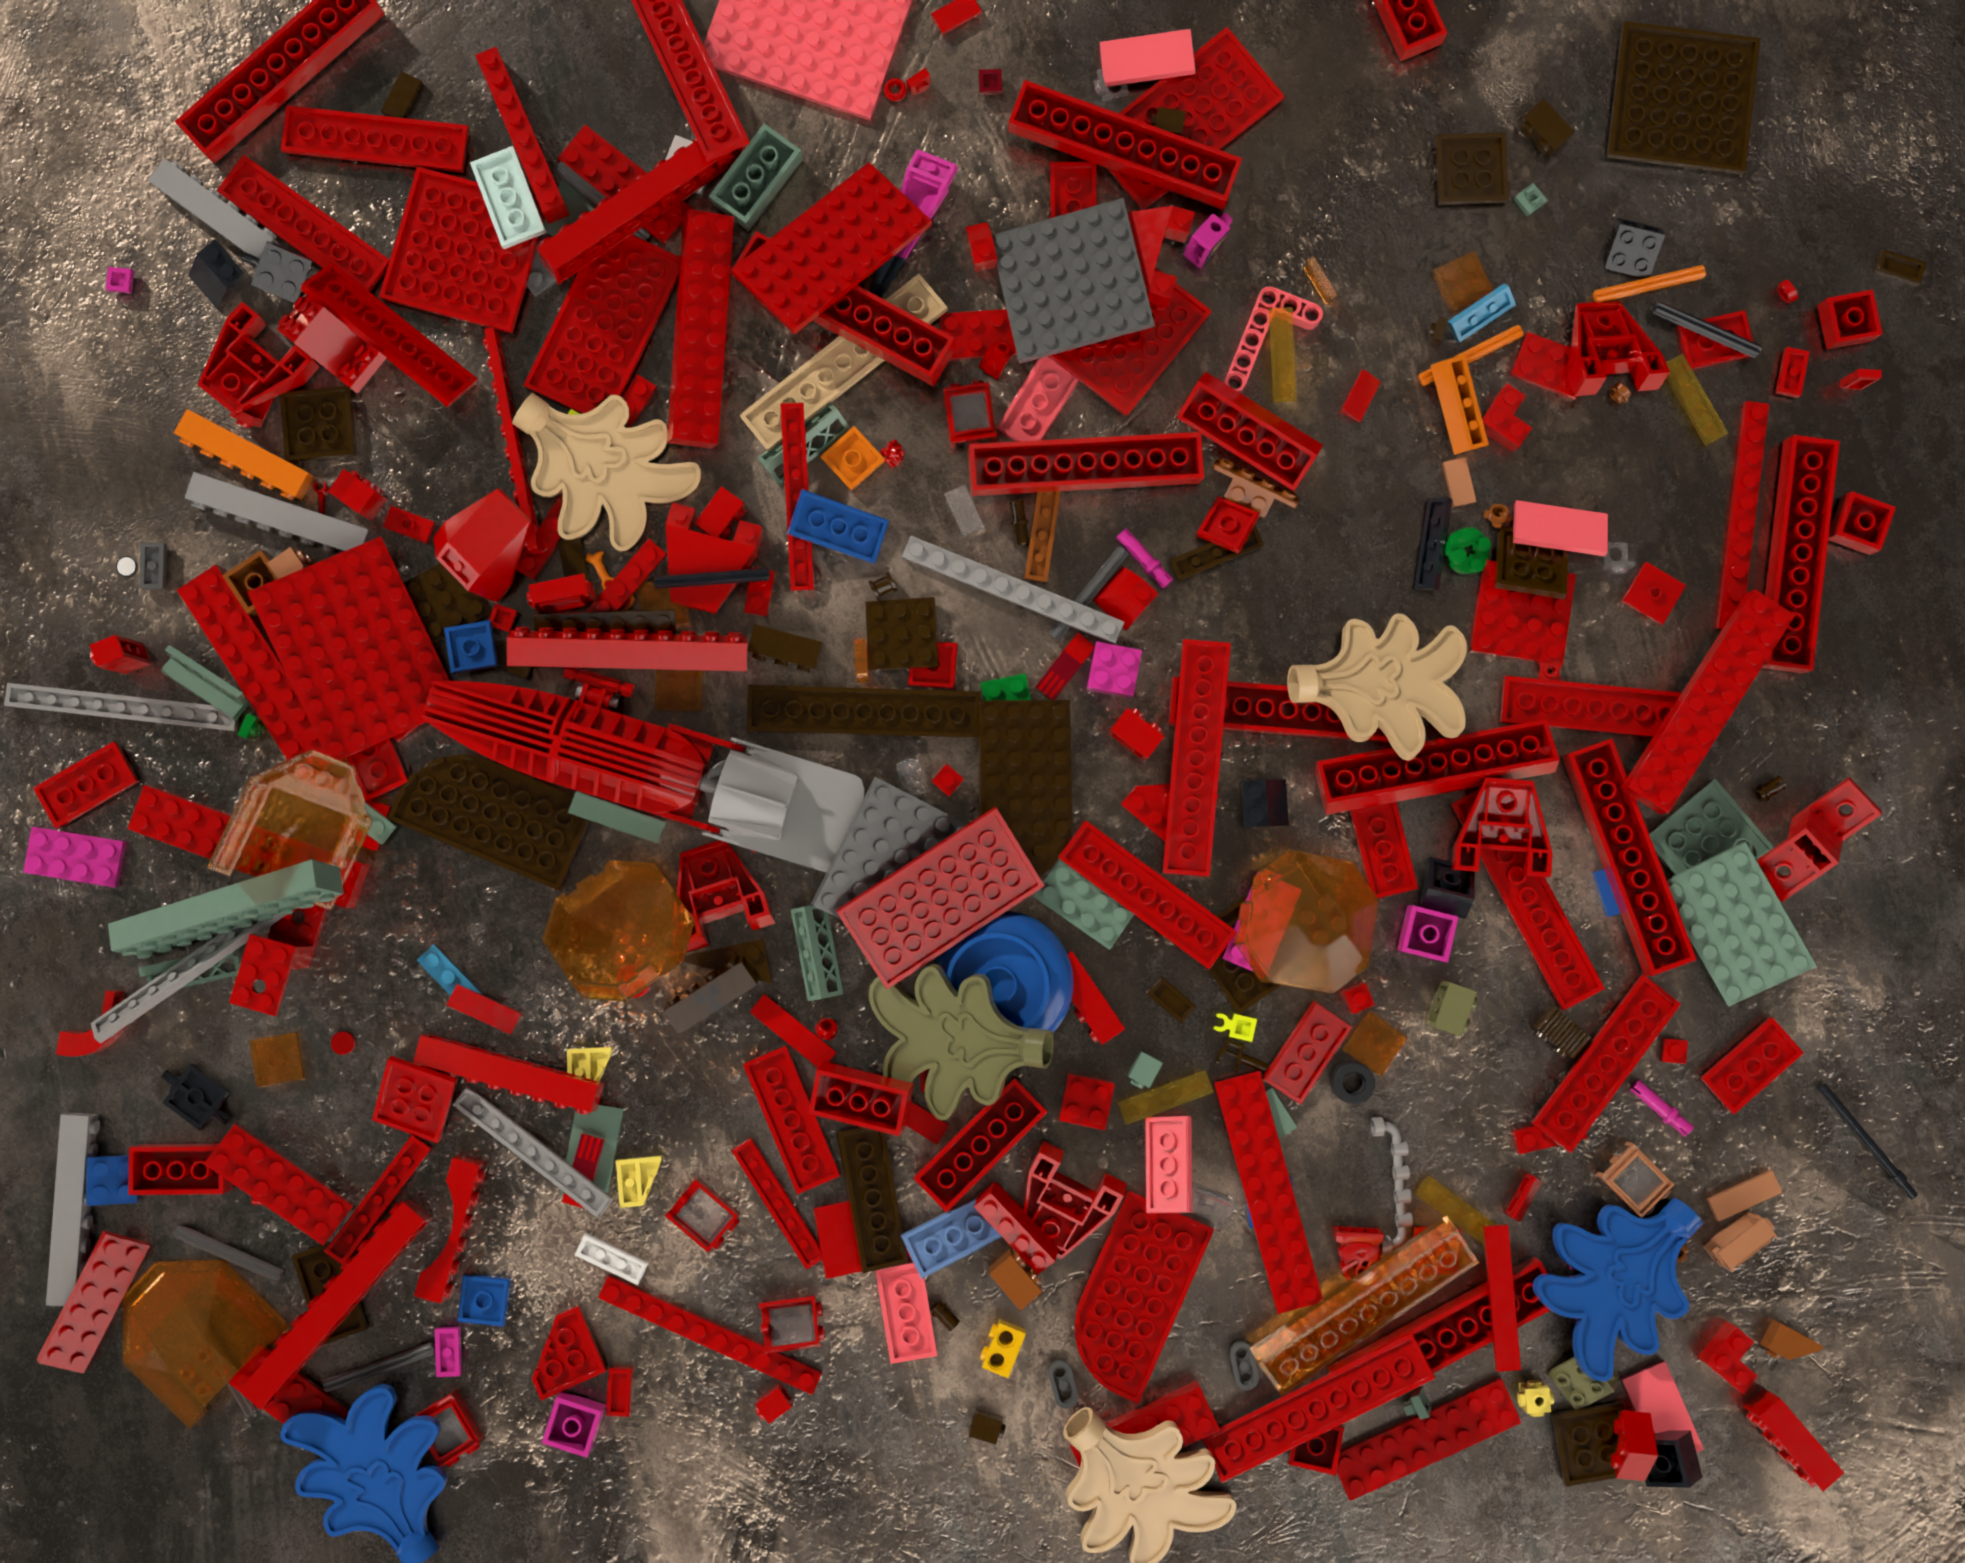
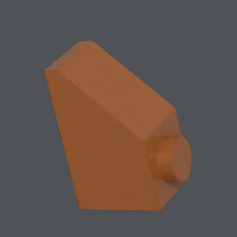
[1760,1319,1823,1360]

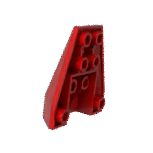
[433,488,532,602]

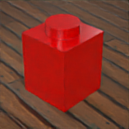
[931,764,965,798]
[1340,982,1375,1014]
[755,1383,794,1424]

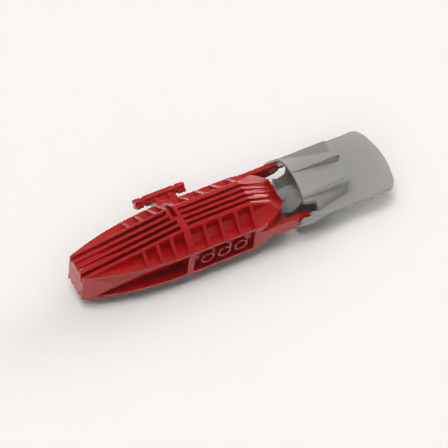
[421,667,865,873]

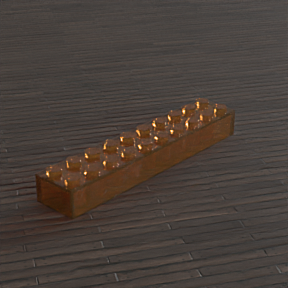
[1250,1215,1479,1396]

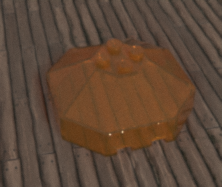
[1235,850,1379,993]
[542,860,695,1002]

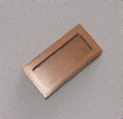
[1442,457,1477,508]

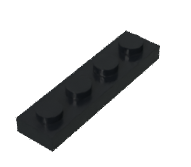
[1414,497,1453,590]

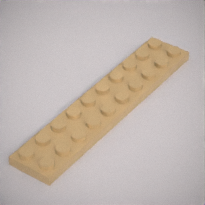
[739,274,948,452]

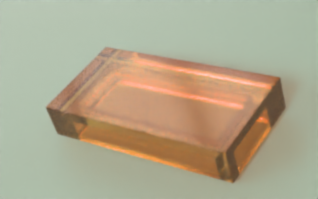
[1304,256,1338,305]

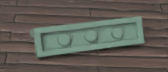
[757,403,851,486]
[161,645,250,721]
[568,791,666,843]
[790,905,843,1001]
[138,948,241,988]

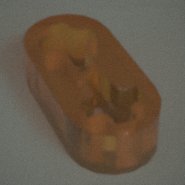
[854,638,869,683]

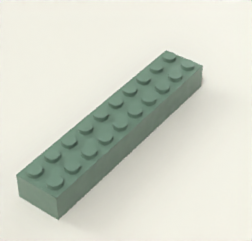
[108,860,343,959]

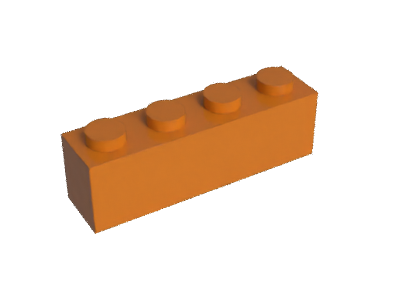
[1430,355,1489,455]

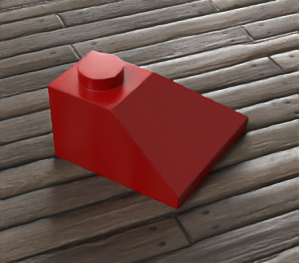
[1092,566,1159,631]

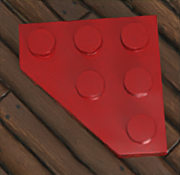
[1120,783,1219,842]
[532,1304,608,1401]

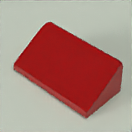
[1339,369,1381,423]
[1505,1173,1542,1222]

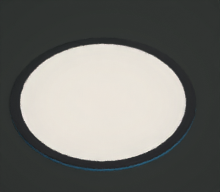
[116,556,137,577]

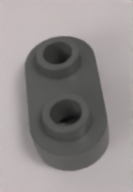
[1229,1341,1259,1390]
[1048,1360,1078,1409]

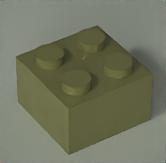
[1425,981,1478,1037]

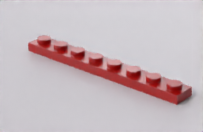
[780,403,814,591]

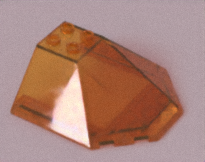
[207,749,372,910]
[123,1259,289,1429]

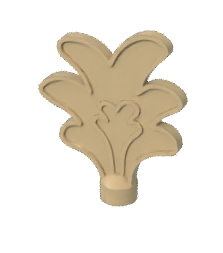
[512,393,701,552]
[1287,613,1467,761]
[1063,1407,1236,1563]

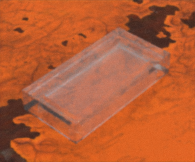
[944,485,984,537]

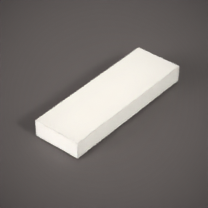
[575,1233,649,1285]

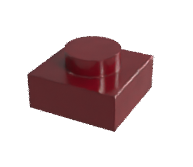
[979,69,1002,95]

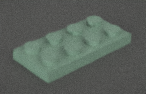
[1033,859,1134,950]

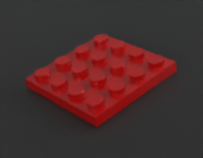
[1469,560,1576,665]

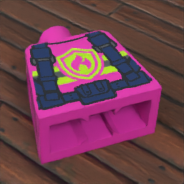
[1183,213,1232,269]

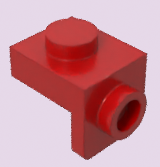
[979,338,1016,380]

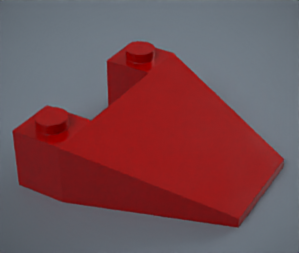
[1127,206,1195,307]
[1568,301,1670,396]
[197,302,320,415]
[666,502,764,614]
[1452,777,1553,878]
[674,840,775,952]
[1023,1140,1127,1259]

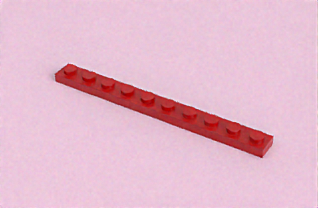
[483,327,543,555]
[516,374,657,581]
[1716,401,1769,630]
[598,1275,823,1395]

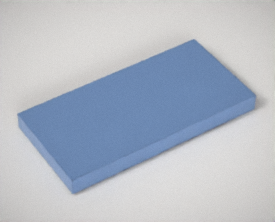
[900,1196,1002,1279]

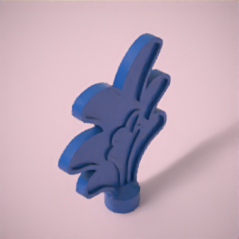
[1533,1198,1703,1382]
[280,1384,448,1563]

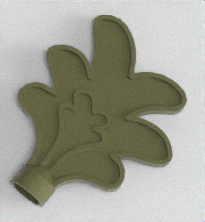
[868,964,1054,1120]

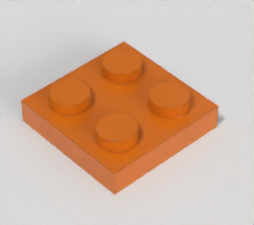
[820,426,885,492]

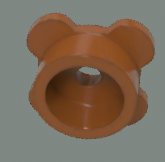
[1484,504,1512,528]

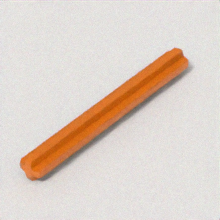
[1593,265,1706,302]
[1418,325,1524,386]

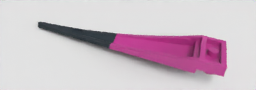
[870,149,959,298]

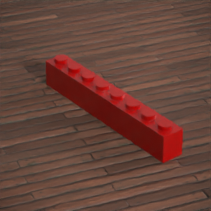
[475,46,570,224]
[413,1034,604,1115]

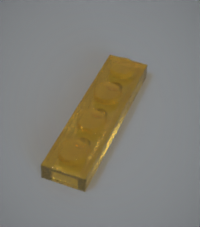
[1269,307,1297,403]
[1666,353,1728,446]
[1117,1070,1214,1125]
[1414,1175,1496,1245]

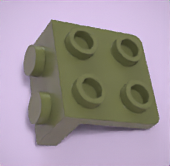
[1548,1357,1619,1409]

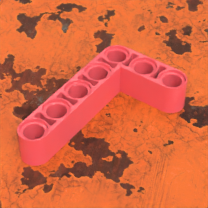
[1224,286,1323,393]

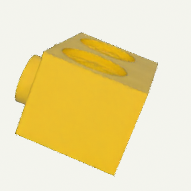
[979,1319,1026,1378]

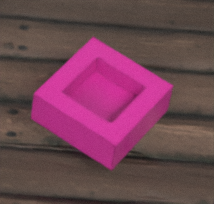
[105,267,134,294]

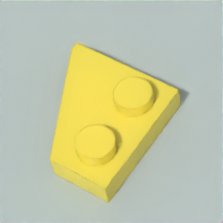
[567,1047,613,1081]
[616,1155,663,1208]

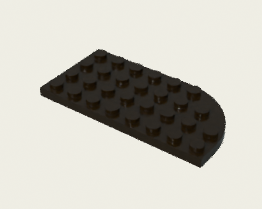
[977,700,1072,877]
[387,754,590,890]

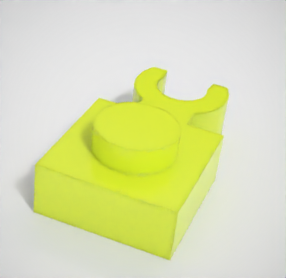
[1213,1013,1257,1042]

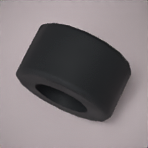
[1330,1061,1375,1104]

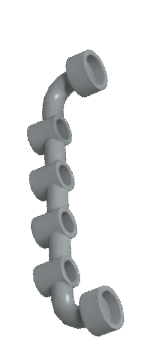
[1370,1117,1413,1255]

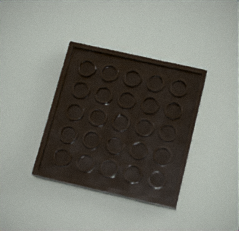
[1606,21,1761,175]

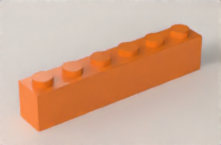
[174,409,315,501]

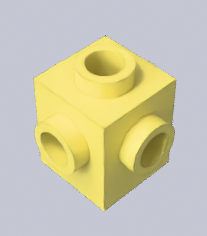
[1517,1380,1554,1417]

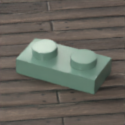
[344,798,397,844]

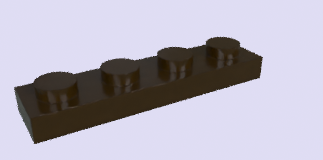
[1169,525,1264,582]

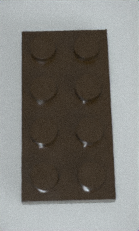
[291,1242,368,1346]

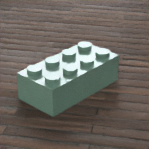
[709,123,803,231]

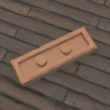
[1706,1170,1783,1221]

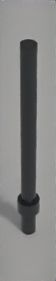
[1818,1083,1918,1200]

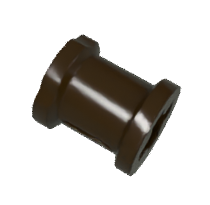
[868,572,898,600]

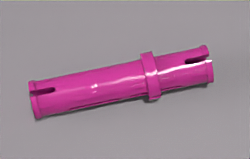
[1116,528,1174,589]
[1629,1079,1694,1137]

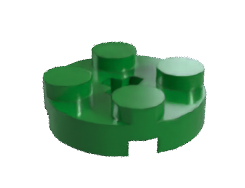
[1445,527,1491,574]

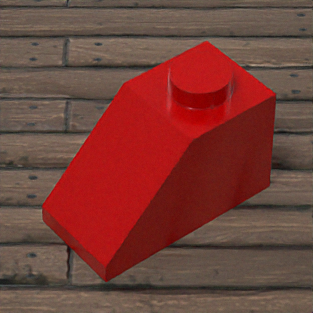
[965,222,997,272]

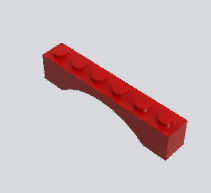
[414,1155,486,1304]

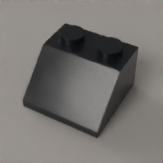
[188,239,253,310]
[1239,779,1289,829]
[1420,857,1475,919]
[1645,1430,1703,1488]

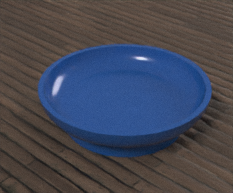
[935,911,1074,1033]

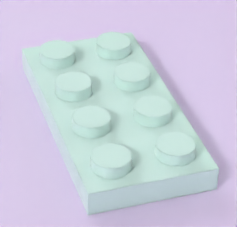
[470,146,547,249]

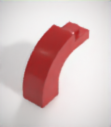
[56,990,126,1057]

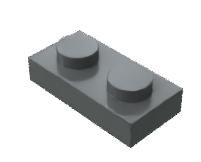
[139,542,167,590]

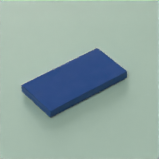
[787,489,889,564]

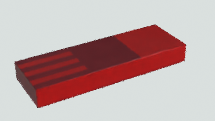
[1035,632,1095,700]
[562,1133,606,1209]

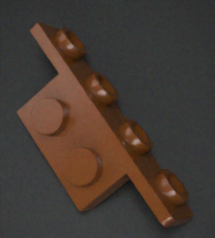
[1212,458,1300,518]

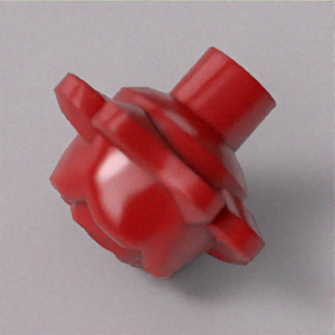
[880,439,905,468]

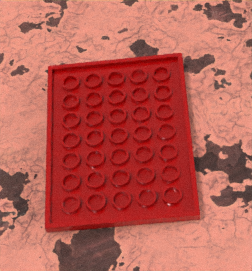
[247,536,450,765]

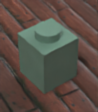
[1128,1050,1163,1089]

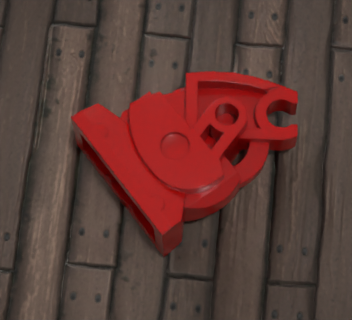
[1333,1226,1384,1294]

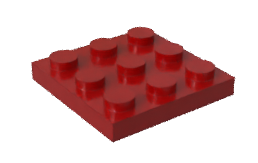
[372,1056,457,1143]

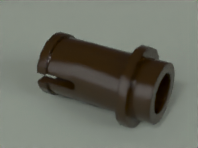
[1754,776,1787,802]
[930,1300,960,1332]

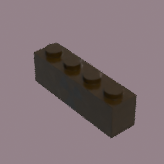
[663,956,759,1034]

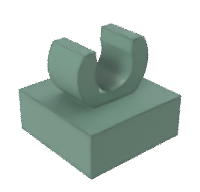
[1513,183,1547,217]
[1403,1387,1432,1420]

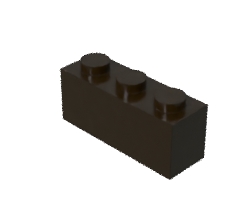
[747,624,824,673]

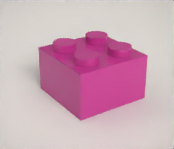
[1087,641,1142,699]
[1397,905,1459,963]
[542,1391,606,1458]

